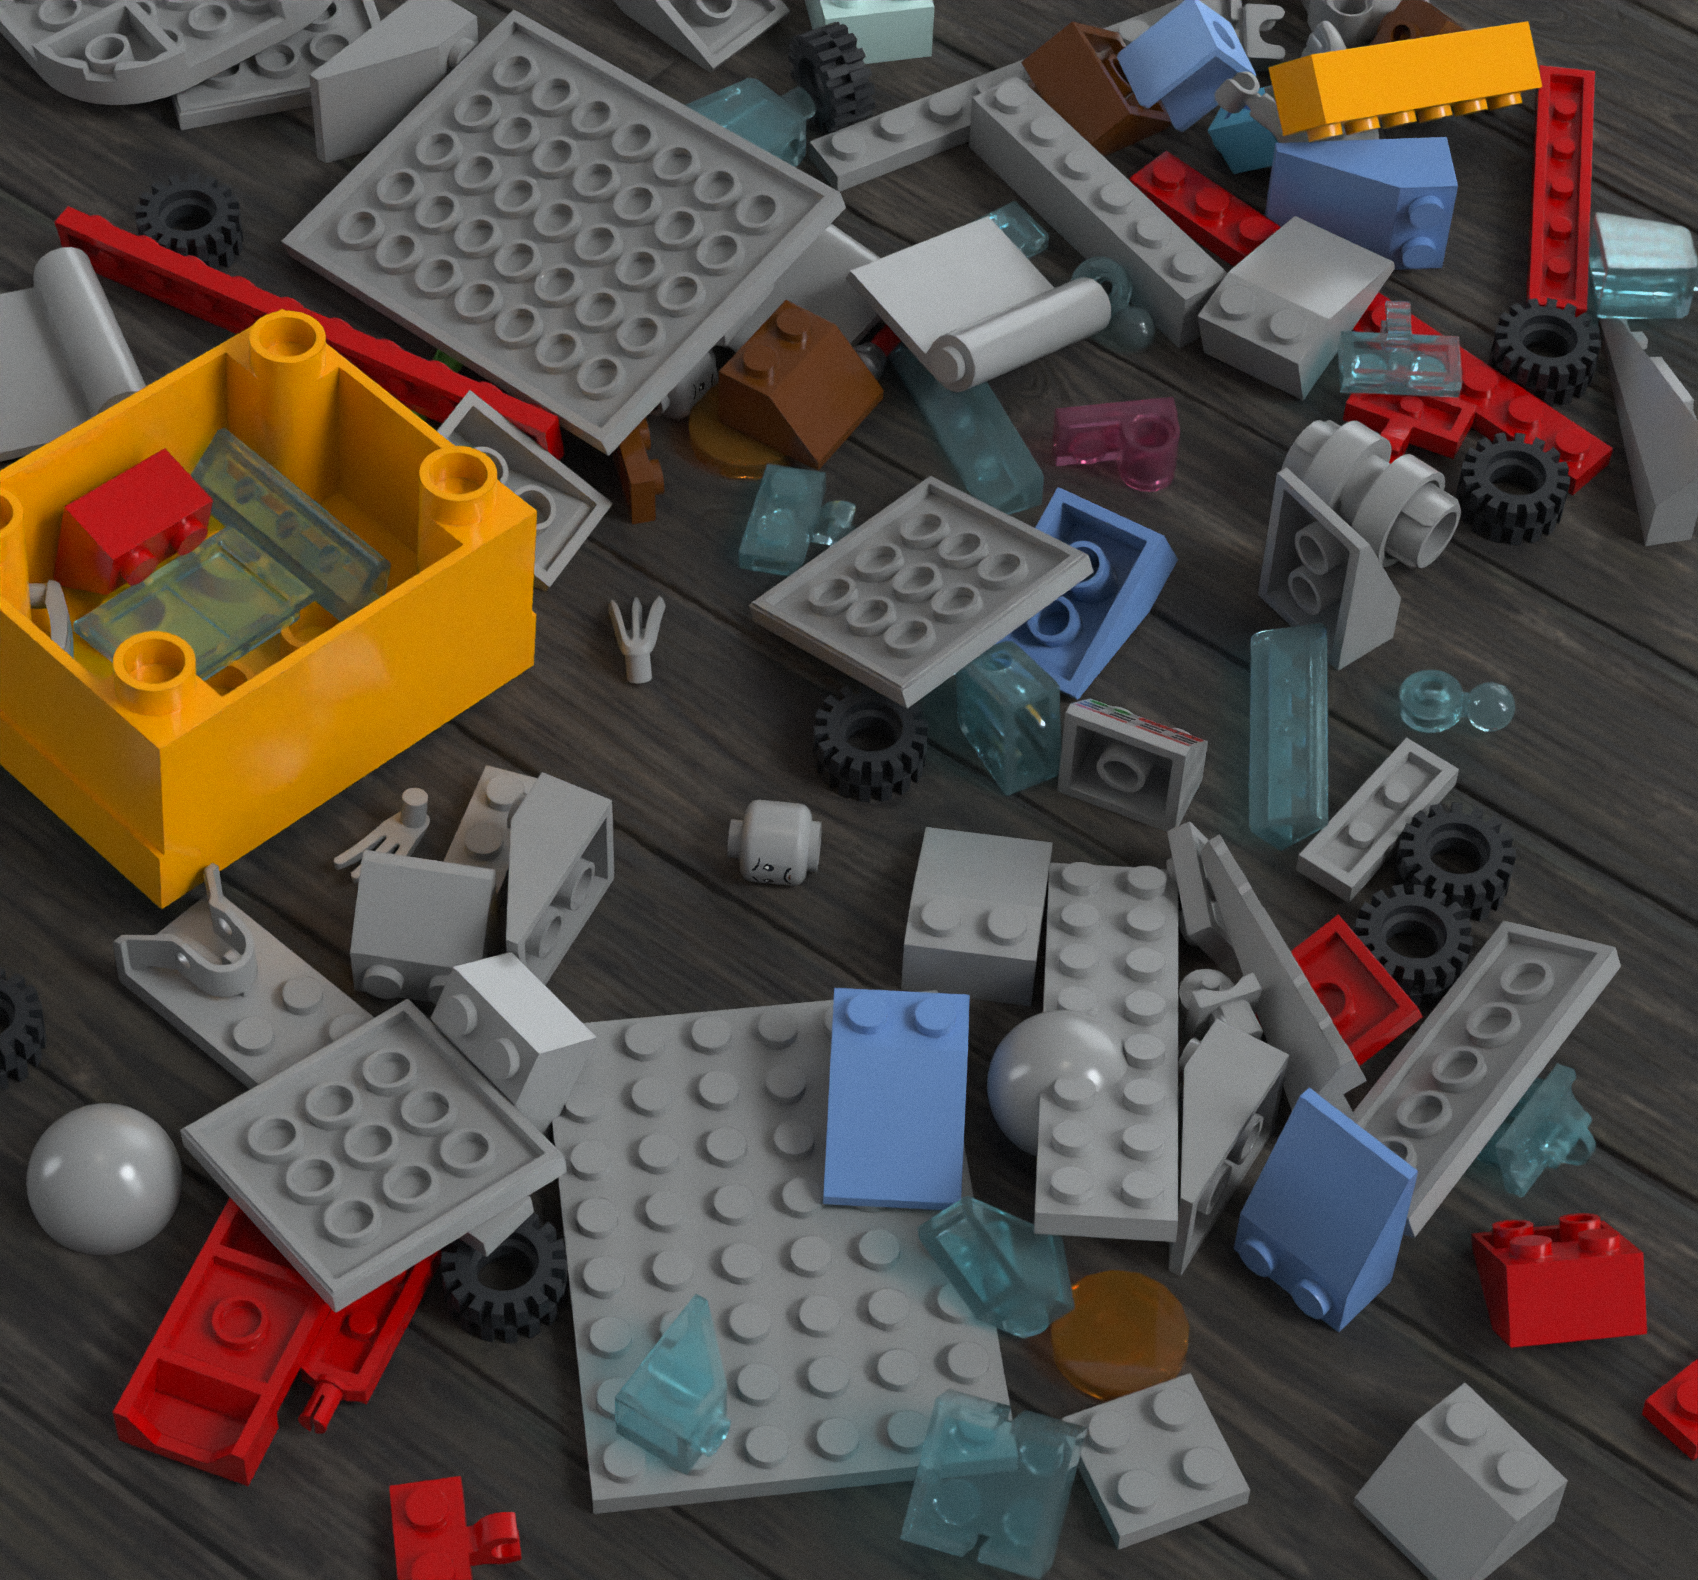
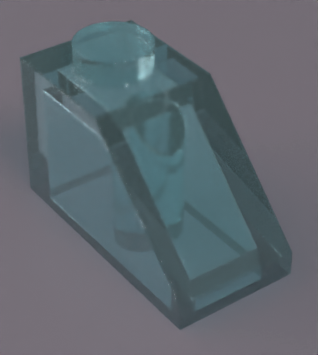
[917,1195,1075,1339]
[615,1293,731,1475]

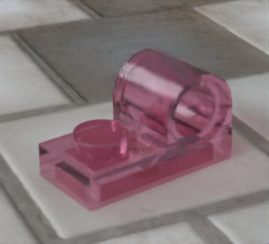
[1052,397,1180,492]

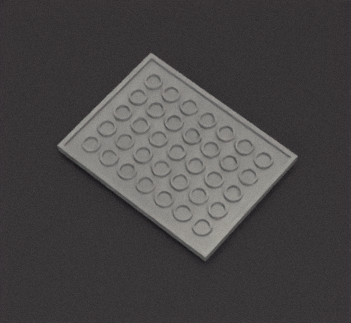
[281,10,846,456]
[552,990,1019,1514]

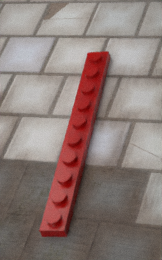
[1129,151,1613,496]
[55,206,565,461]

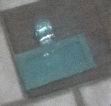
[1338,301,1463,397]
[738,464,856,576]

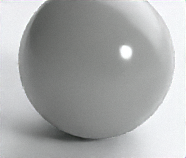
[987,1010,1129,1157]
[26,1103,182,1255]

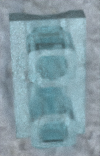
[1477,1064,1596,1197]

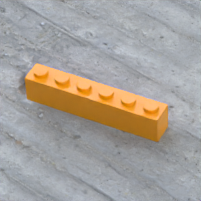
[1268,21,1542,142]

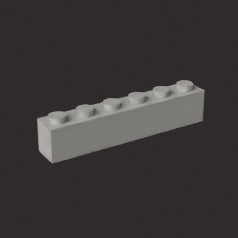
[969,75,1227,349]

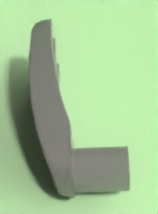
[29,579,74,658]
[608,596,666,684]
[334,788,430,883]

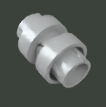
[1281,420,1461,569]

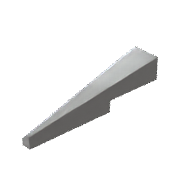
[1599,308,1698,546]
[1200,834,1367,1119]

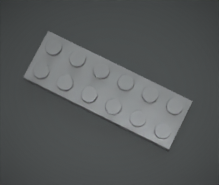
[1351,921,1621,1238]

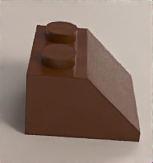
[1021,21,1172,157]
[719,300,884,471]

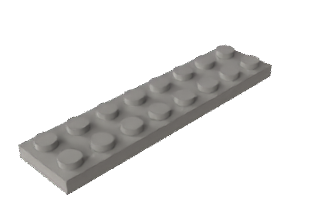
[1034,862,1178,1242]

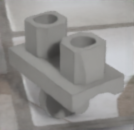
[1178,969,1263,1057]

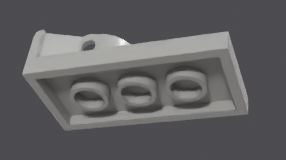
[113,863,374,1089]

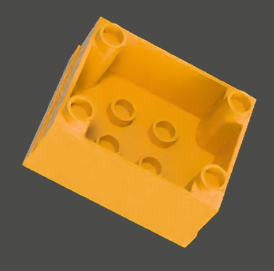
[0,308,537,909]

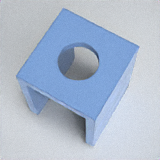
[1117,0,1256,132]

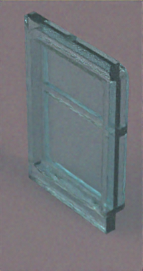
[73,525,315,681]

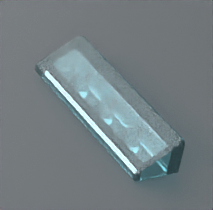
[889,343,1044,515]
[191,427,391,622]
[1249,623,1328,851]

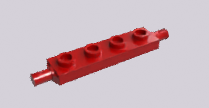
[298,1246,447,1434]

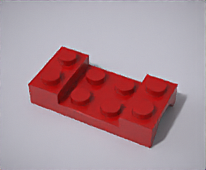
[113,1197,331,1486]

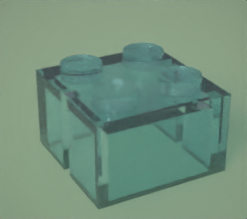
[900,1389,1087,1580]

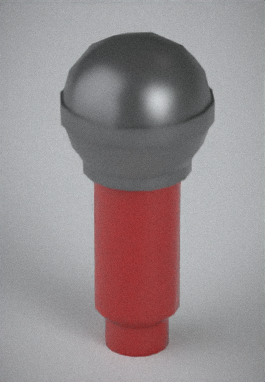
[853,324,901,380]

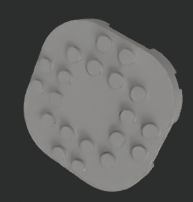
[0,0,333,105]

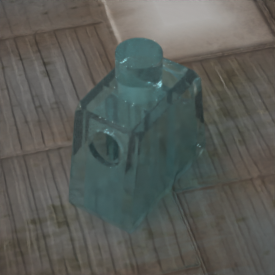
[685,78,816,167]
[1588,212,1698,319]
[954,641,1061,796]

